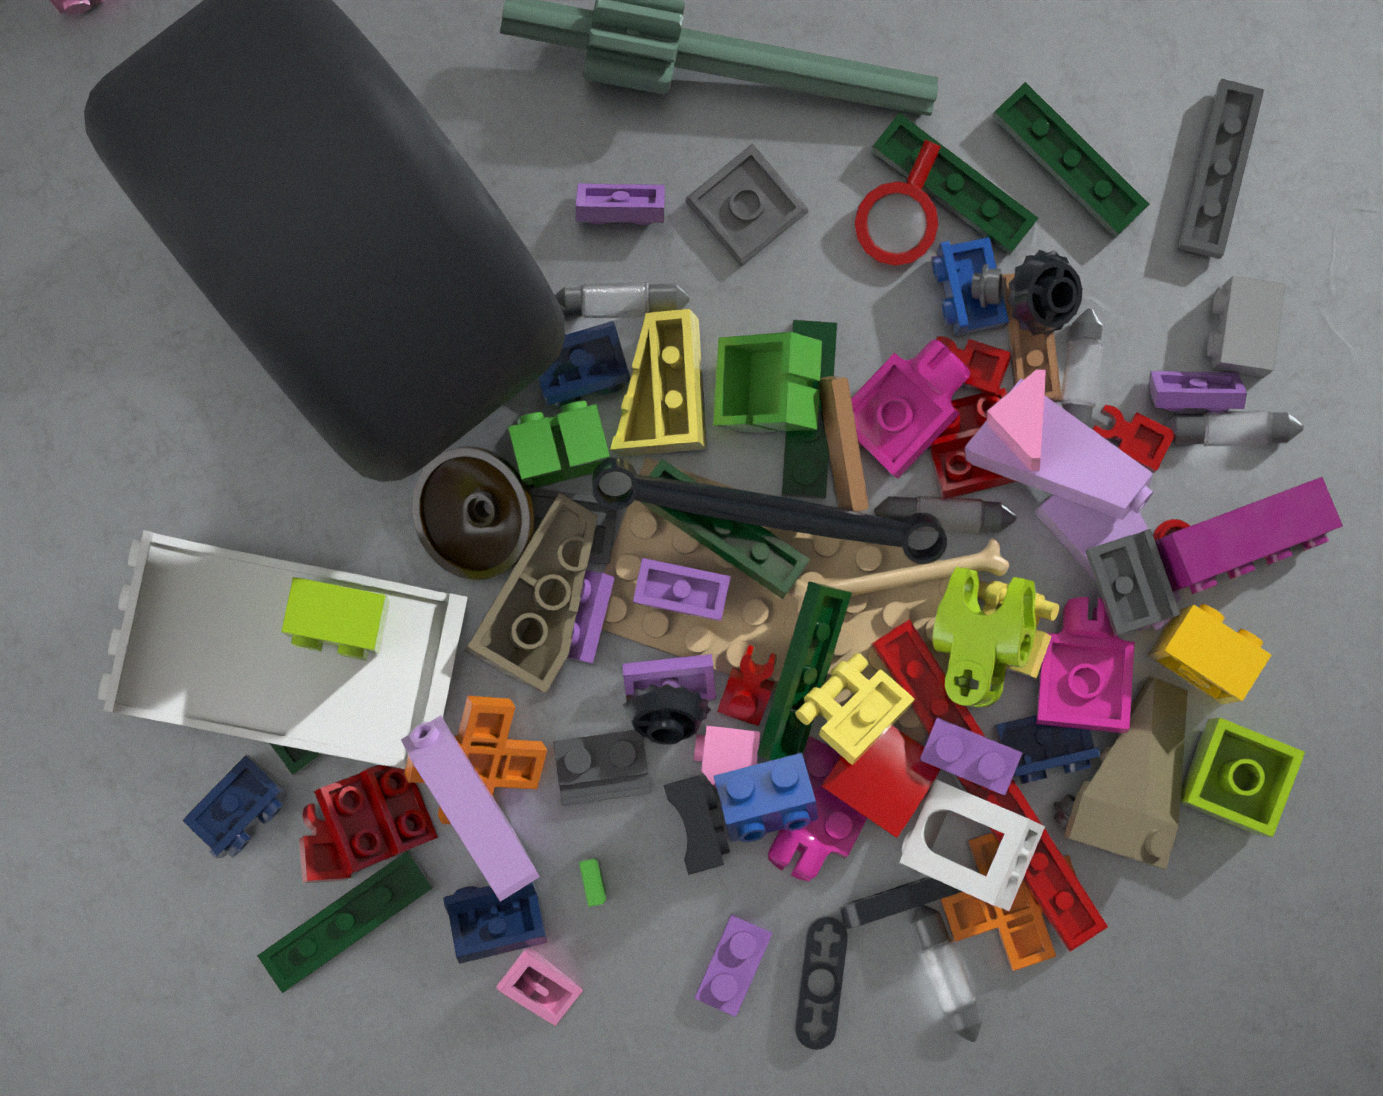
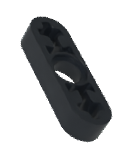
[839,876,963,929]
[794,916,848,1050]

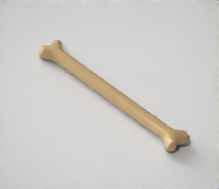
[789,538,1009,613]

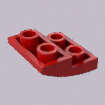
[928,388,1018,499]
[820,725,941,838]
[314,764,438,875]

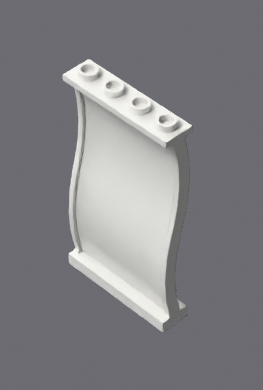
[98,530,468,769]

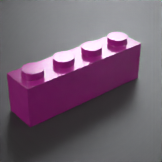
[1155,477,1343,594]

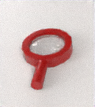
[855,139,941,266]

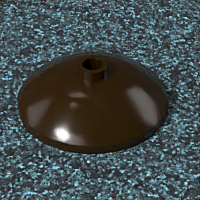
[412,446,534,580]

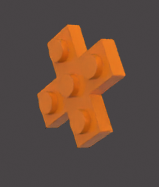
[404,695,547,825]
[940,832,1077,971]

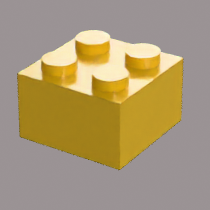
[1147,603,1272,704]

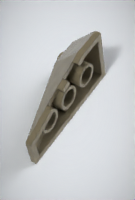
[464,492,598,693]
[1064,677,1188,870]

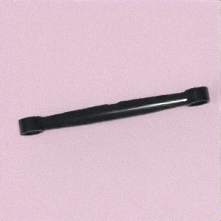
[592,458,947,564]

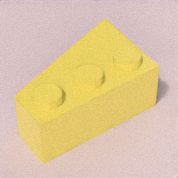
[610,309,707,457]

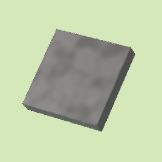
[685,143,808,267]

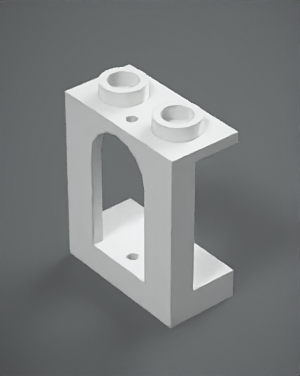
[899,779,1045,911]

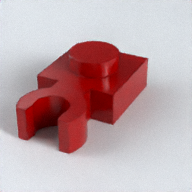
[936,336,1012,397]
[1092,405,1175,473]
[717,645,777,727]
[299,803,351,883]

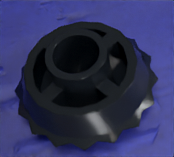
[1007,250,1083,336]
[623,683,711,745]

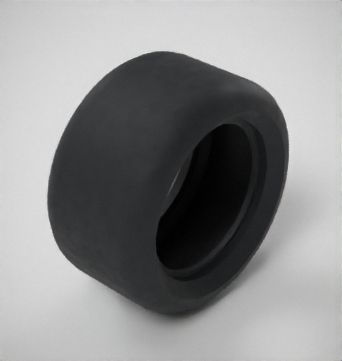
[84,0,565,482]

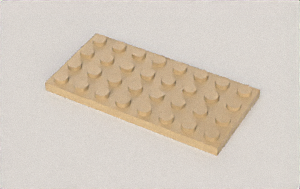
[602,457,981,744]

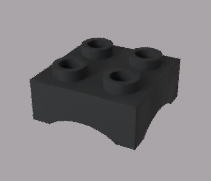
[664,775,730,875]

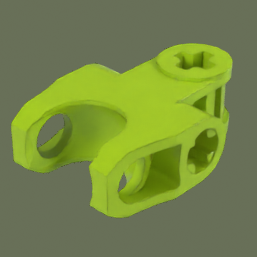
[933,567,1036,708]

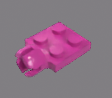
[851,339,970,479]
[1036,597,1135,734]
[768,736,867,881]

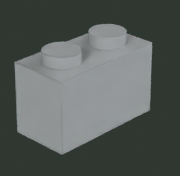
[1207,276,1286,378]

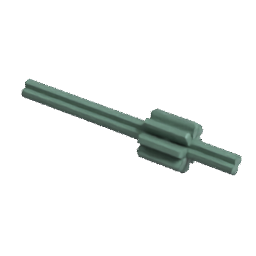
[500,0,938,116]

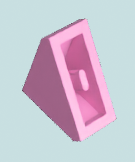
[987,369,1046,471]
[496,947,583,1026]

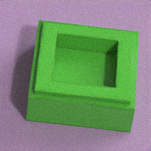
[579,858,607,907]

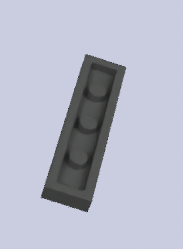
[1178,79,1264,259]

